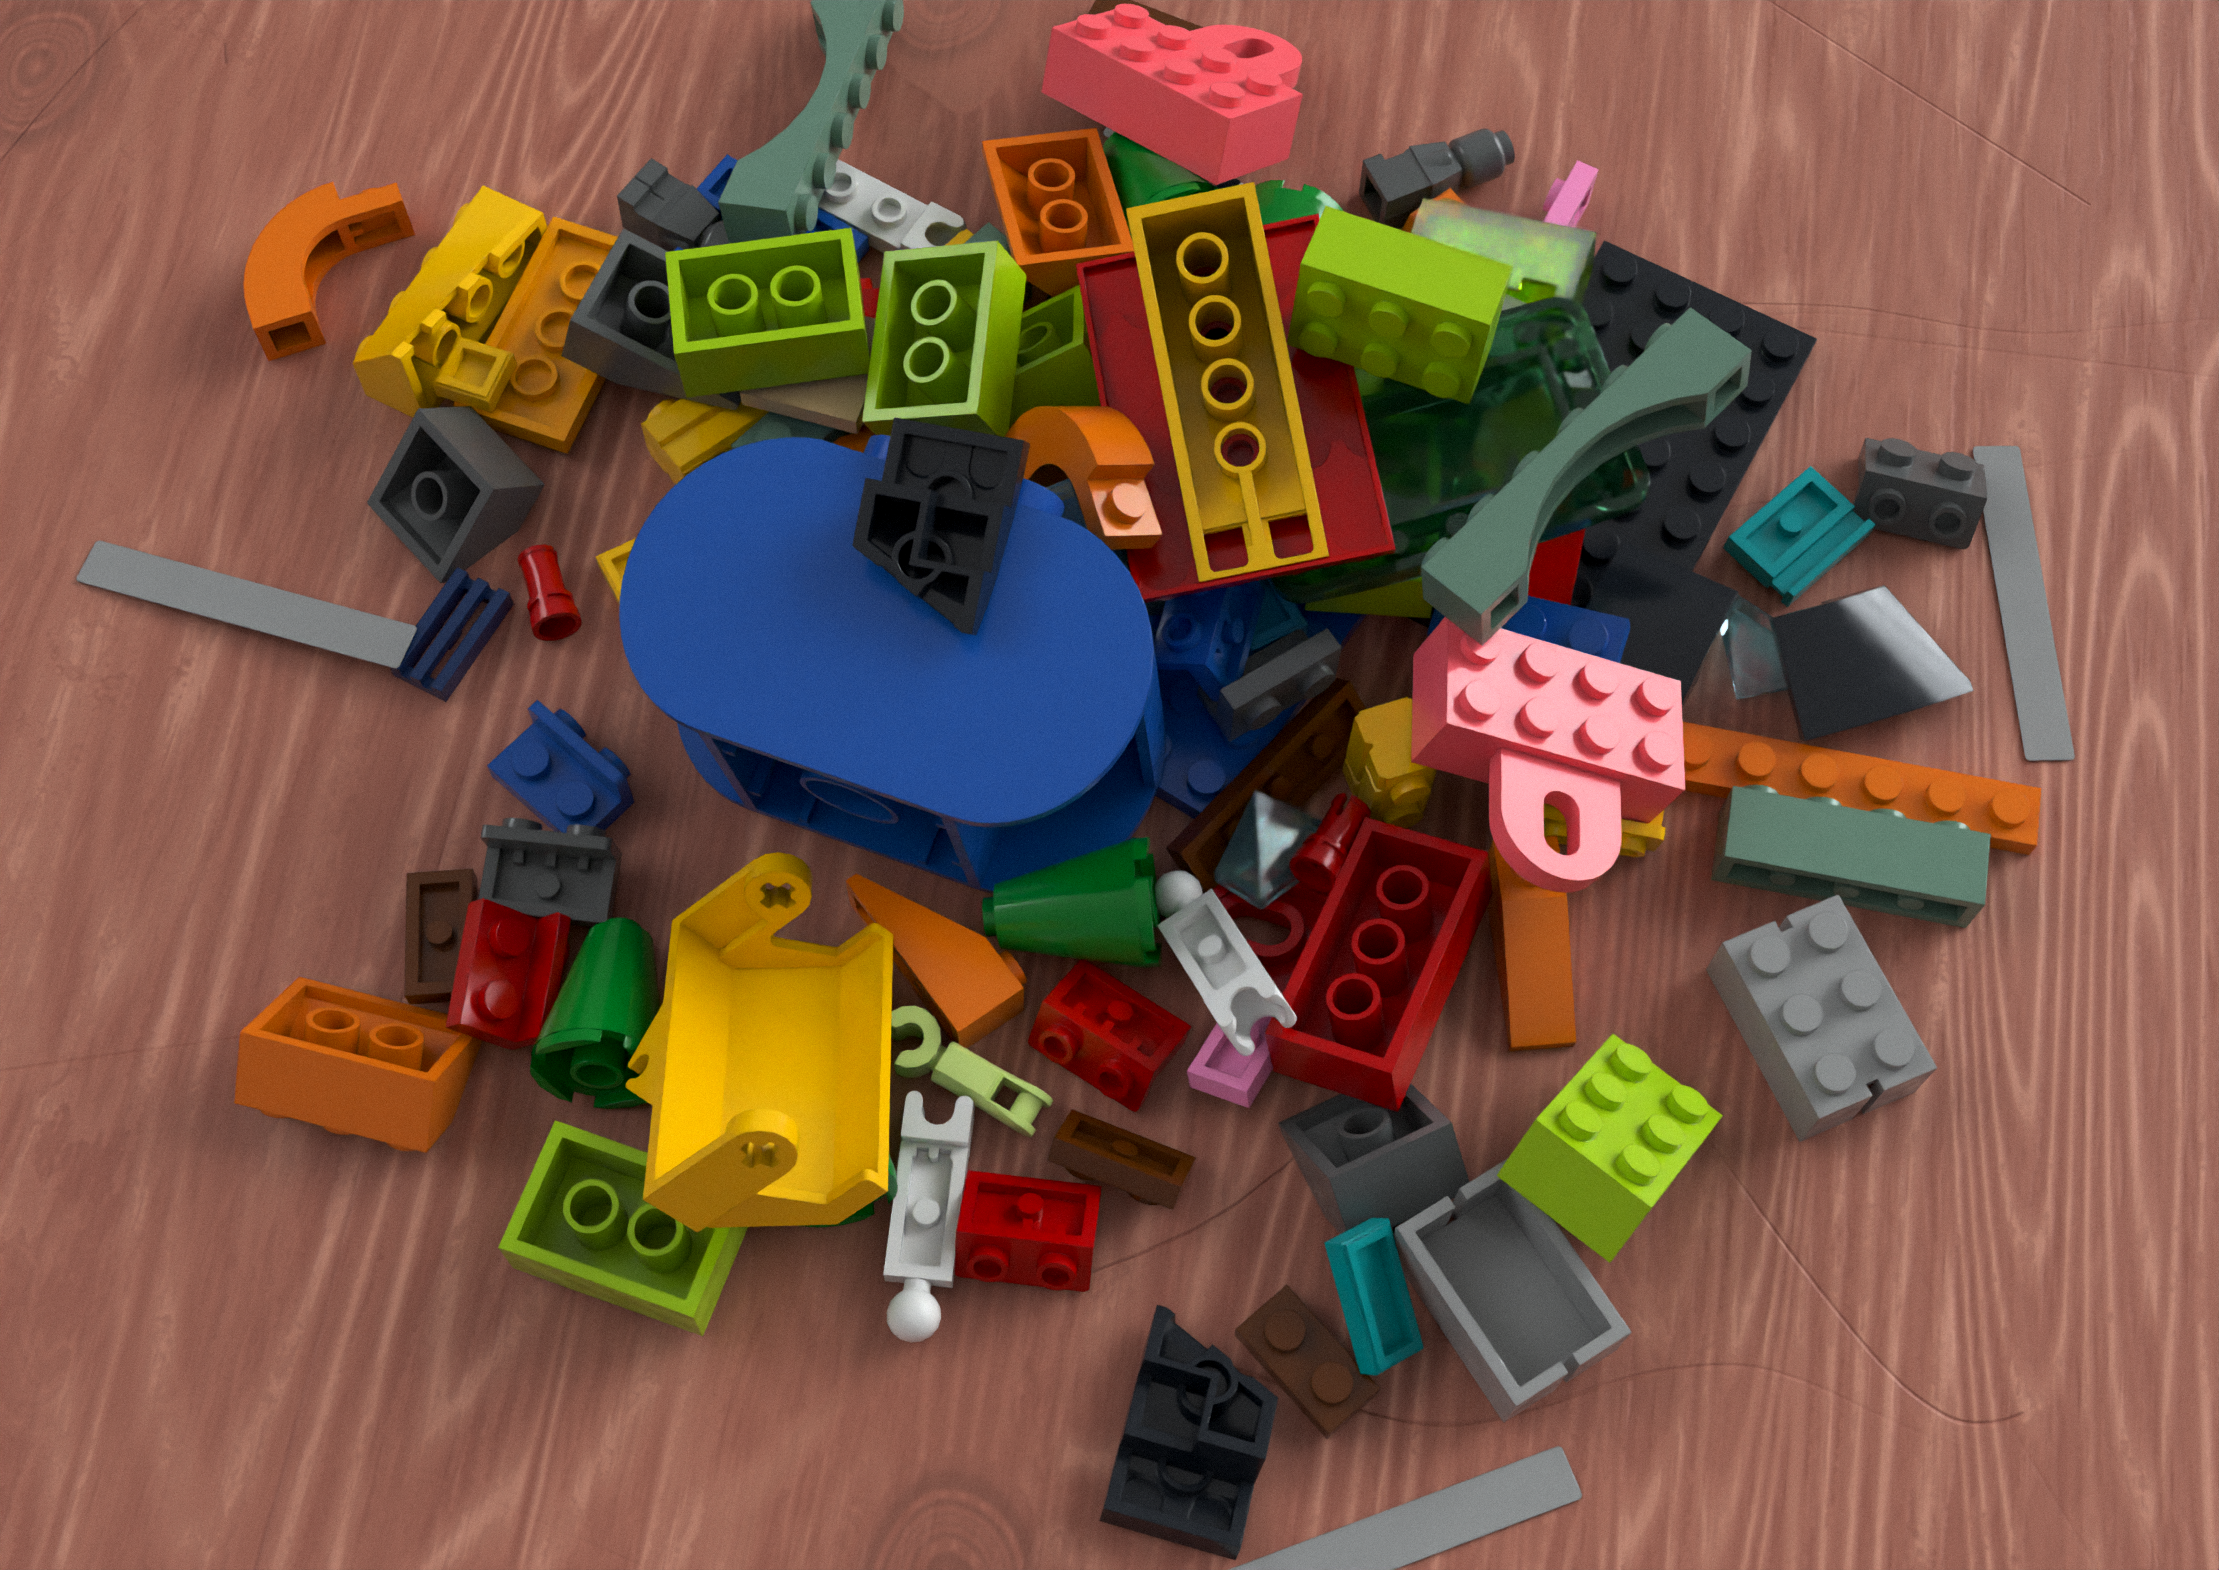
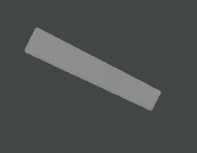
[1973,446,2075,761]
[76,541,417,668]
[1229,1446,1582,1570]

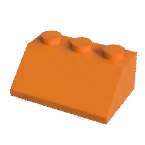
[982,128,1134,297]
[234,977,482,1153]

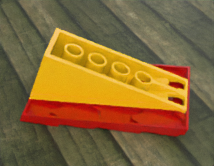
[1076,182,1396,603]

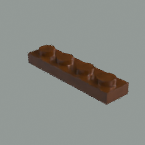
[1166,678,1366,894]

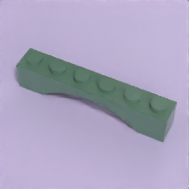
[718,0,904,244]
[1421,307,1752,646]

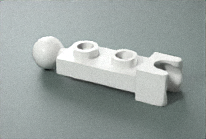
[818,159,967,253]
[1155,871,1297,1056]
[883,1091,975,1343]

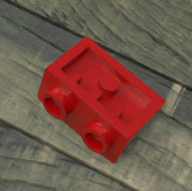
[445,898,571,1050]
[1028,959,1192,1112]
[955,1170,1102,1292]

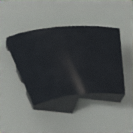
[852,417,1030,635]
[1585,541,1739,708]
[1769,585,1974,741]
[1099,1305,1278,1560]

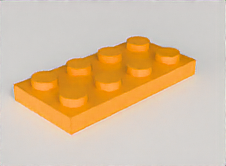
[453,216,618,454]

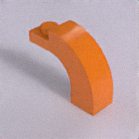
[243,181,415,361]
[1004,406,1162,550]

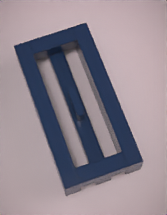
[390,567,514,702]

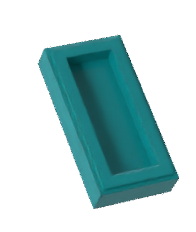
[1324,1217,1424,1376]

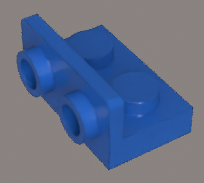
[1154,581,1265,701]
[487,700,634,833]

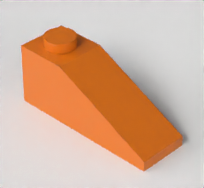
[1487,836,1576,1051]
[845,873,1027,1049]

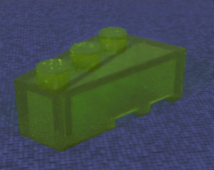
[1410,198,1597,338]

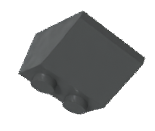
[367,406,545,583]
[1278,1083,1469,1234]

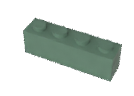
[1711,785,1991,928]

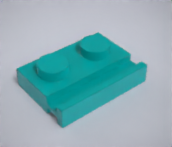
[1723,466,1875,608]

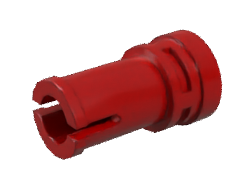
[517,544,582,641]
[1289,793,1371,892]

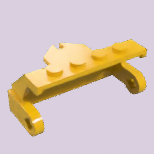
[625,852,893,1233]

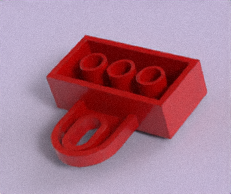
[1213,817,1493,1112]

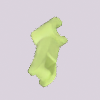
[891,1005,1053,1137]

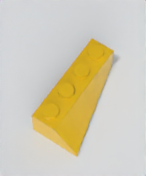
[352,186,547,417]

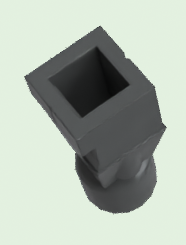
[1359,128,1515,229]
[617,158,729,252]

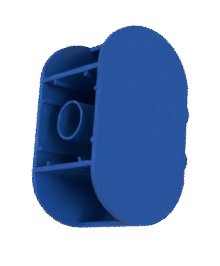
[619,435,1166,894]

